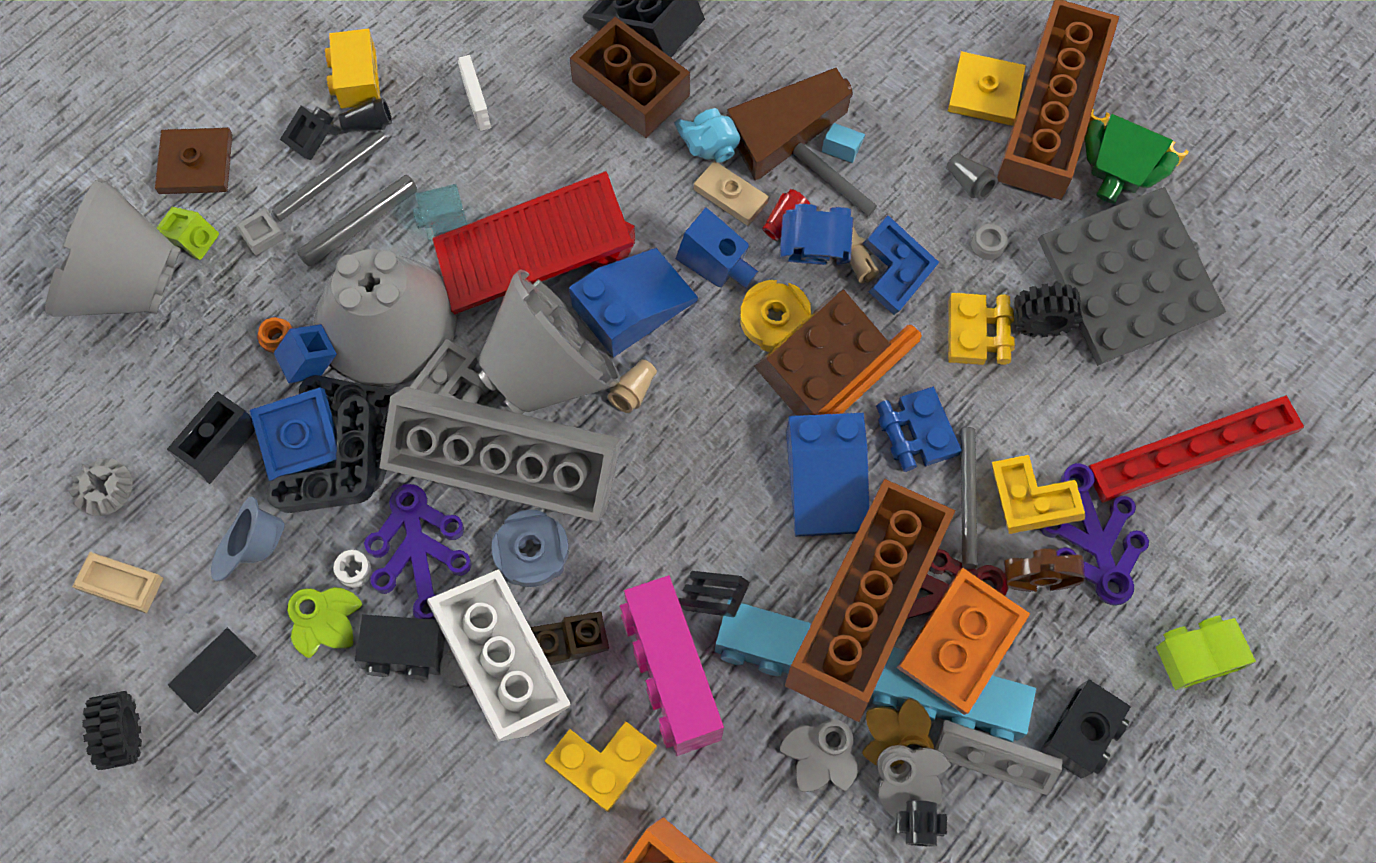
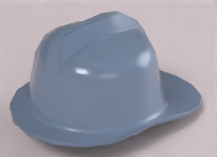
[211,496,285,581]

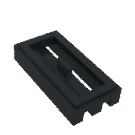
[678,571,750,618]

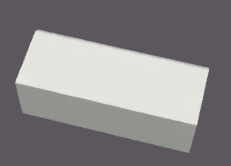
[427,569,571,742]

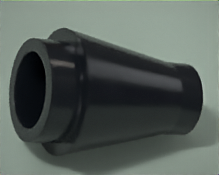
[339,97,392,134]

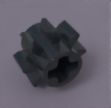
[896,801,947,847]

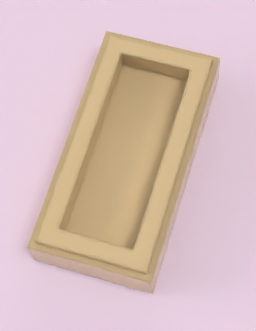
[72,552,164,614]

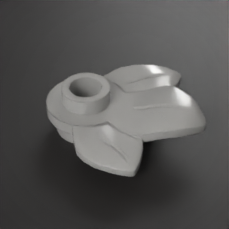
[779,719,858,792]
[877,745,951,818]

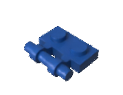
[876,386,962,472]

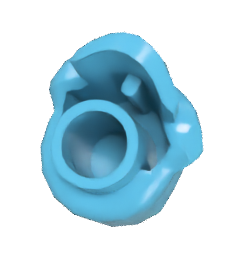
[674,108,740,163]

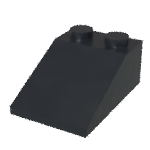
[583,0,705,57]

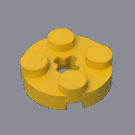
[740,280,811,352]

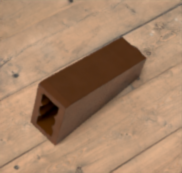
[727,67,853,181]

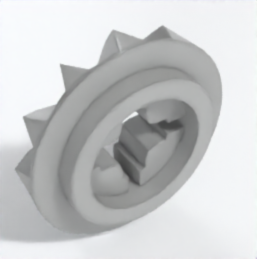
[69,458,133,516]

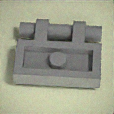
[409,339,491,403]

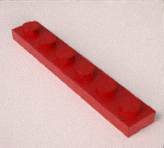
[1088,395,1304,503]

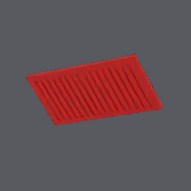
[432,171,634,315]

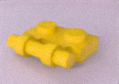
[948,293,1015,365]

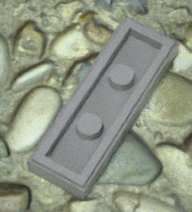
[934,720,1062,795]

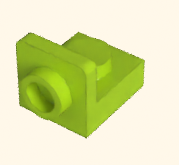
[157,206,219,260]

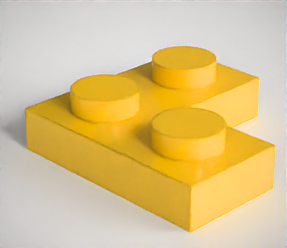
[992,455,1085,534]
[545,721,657,812]

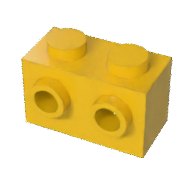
[325,28,380,109]

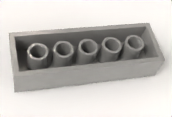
[379,387,622,522]

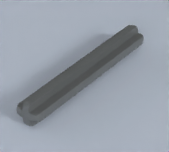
[297,175,417,266]

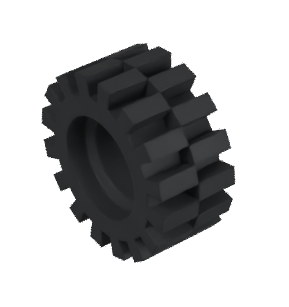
[1014,283,1083,337]
[82,691,142,770]

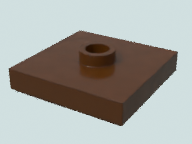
[155,127,233,194]

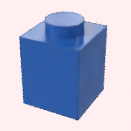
[274,324,337,383]

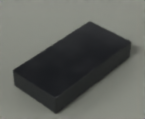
[168,627,257,714]

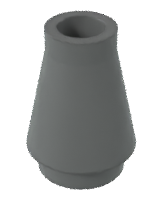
[946,153,998,200]

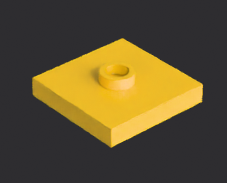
[947,51,1026,126]

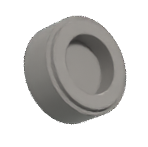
[971,224,1008,260]

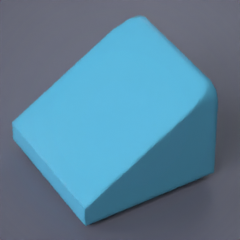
[822,123,865,163]

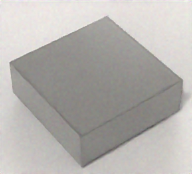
[235,208,286,256]

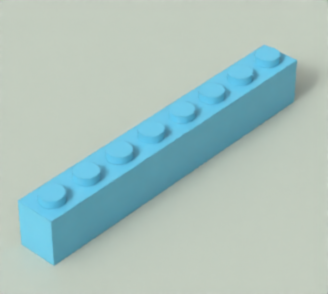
[715,600,1036,743]

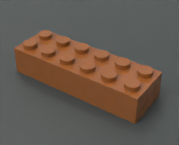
[997,0,1120,200]
[785,478,956,722]

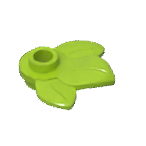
[287,587,362,658]

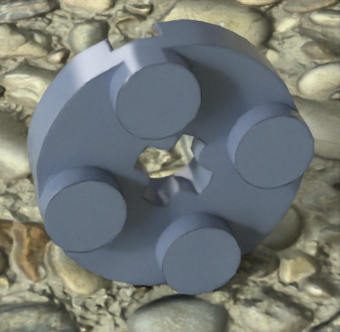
[491,510,569,587]

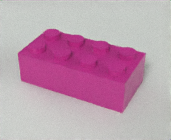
[619,575,724,756]

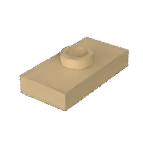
[694,161,769,226]

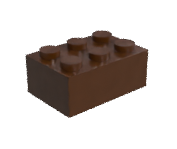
[570,17,690,138]
[754,289,891,416]

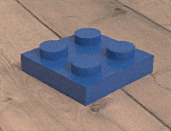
[250,388,337,481]

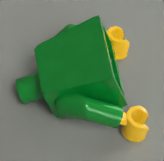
[1084,109,1189,204]

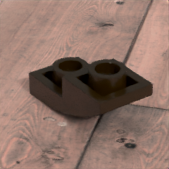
[530,611,609,666]

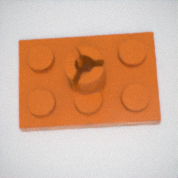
[897,568,1030,715]

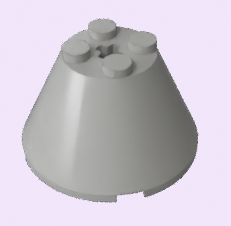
[45,178,181,317]
[314,249,457,386]
[478,270,620,414]

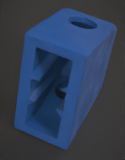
[675,207,759,288]

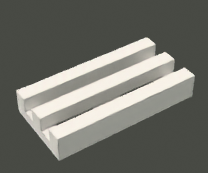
[458,55,491,131]

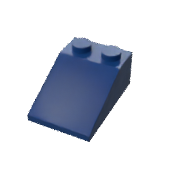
[569,248,698,358]
[786,413,869,537]

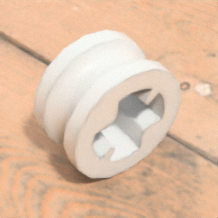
[333,550,372,588]

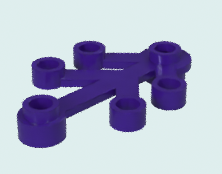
[1040,463,1149,606]
[364,484,472,620]

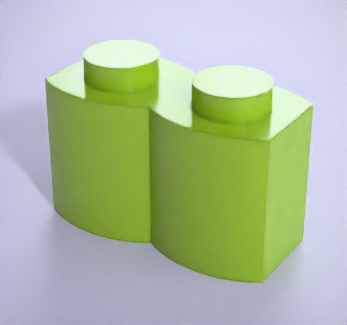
[1156,615,1256,691]

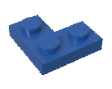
[862,215,939,315]

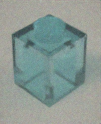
[412,184,467,240]

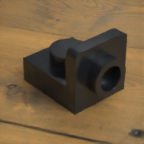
[280,105,341,160]

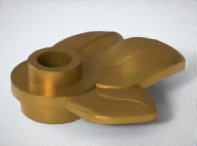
[862,698,934,767]

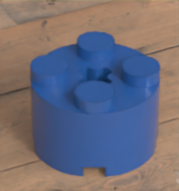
[780,204,853,265]

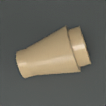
[608,359,657,413]

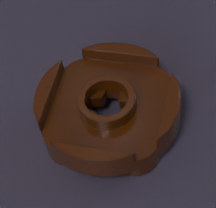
[1004,549,1085,592]

